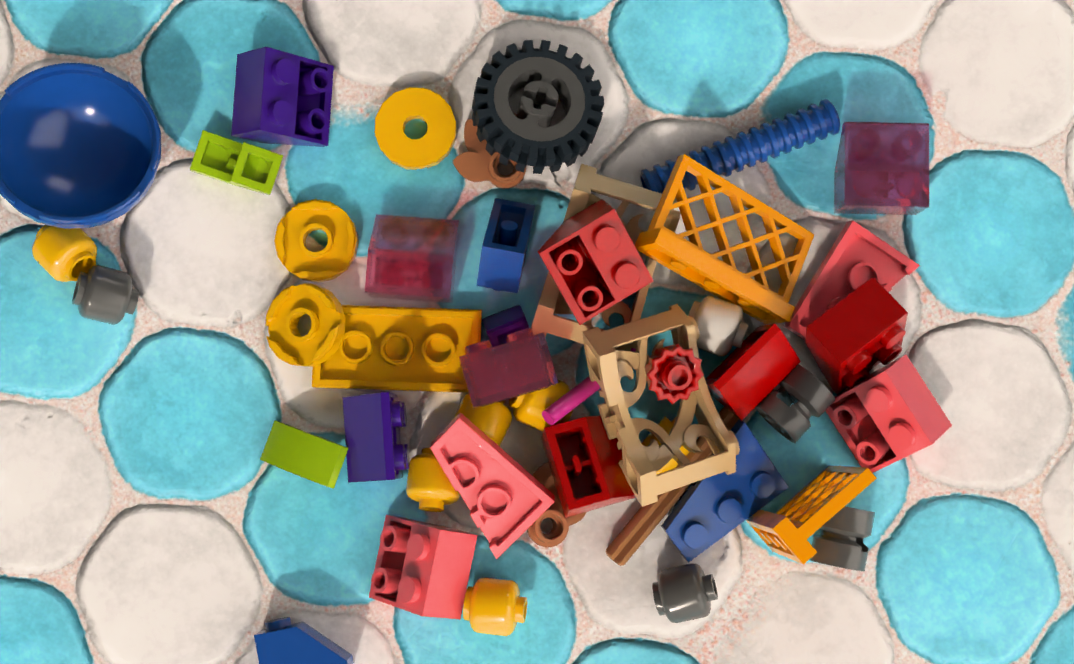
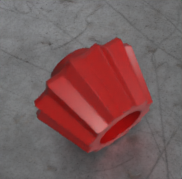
[644,344,704,405]

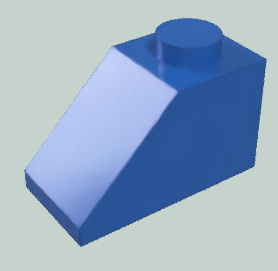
[477,198,535,293]
[254,617,354,664]

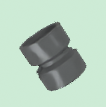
[755,364,835,443]
[809,507,875,571]

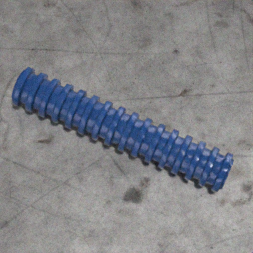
[640,99,840,194]

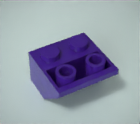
[231,47,334,147]
[342,392,410,483]

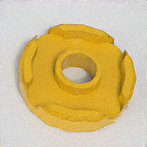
[374,87,456,170]
[274,199,359,283]
[265,283,345,367]

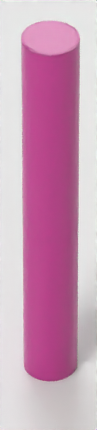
[542,348,636,425]

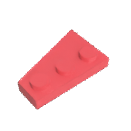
[783,221,920,341]
[430,412,555,559]

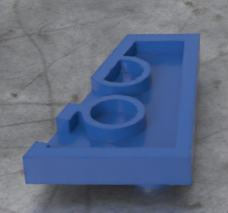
[661,419,789,563]

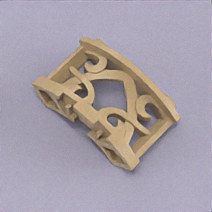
[529,164,681,351]
[582,304,740,507]

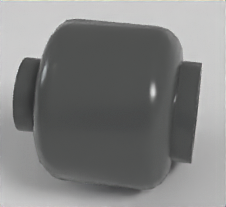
[72,265,139,325]
[652,563,718,623]

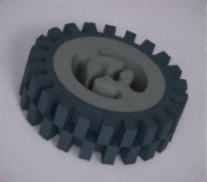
[472,40,604,174]

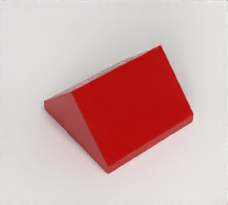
[705,323,801,421]

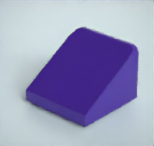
[482,305,538,366]

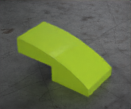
[190,130,283,195]
[260,420,348,489]

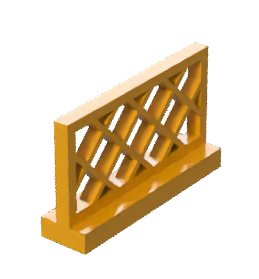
[635,154,814,325]
[746,466,877,565]

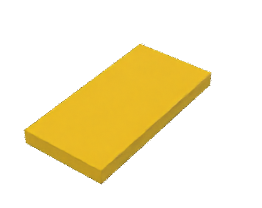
[312,305,482,393]

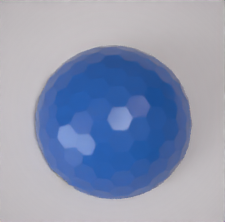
[0,63,161,229]

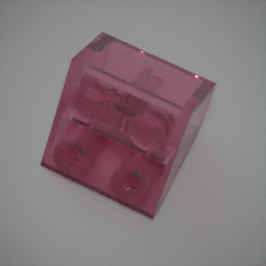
[834,122,929,215]
[365,214,459,303]
[459,328,558,409]

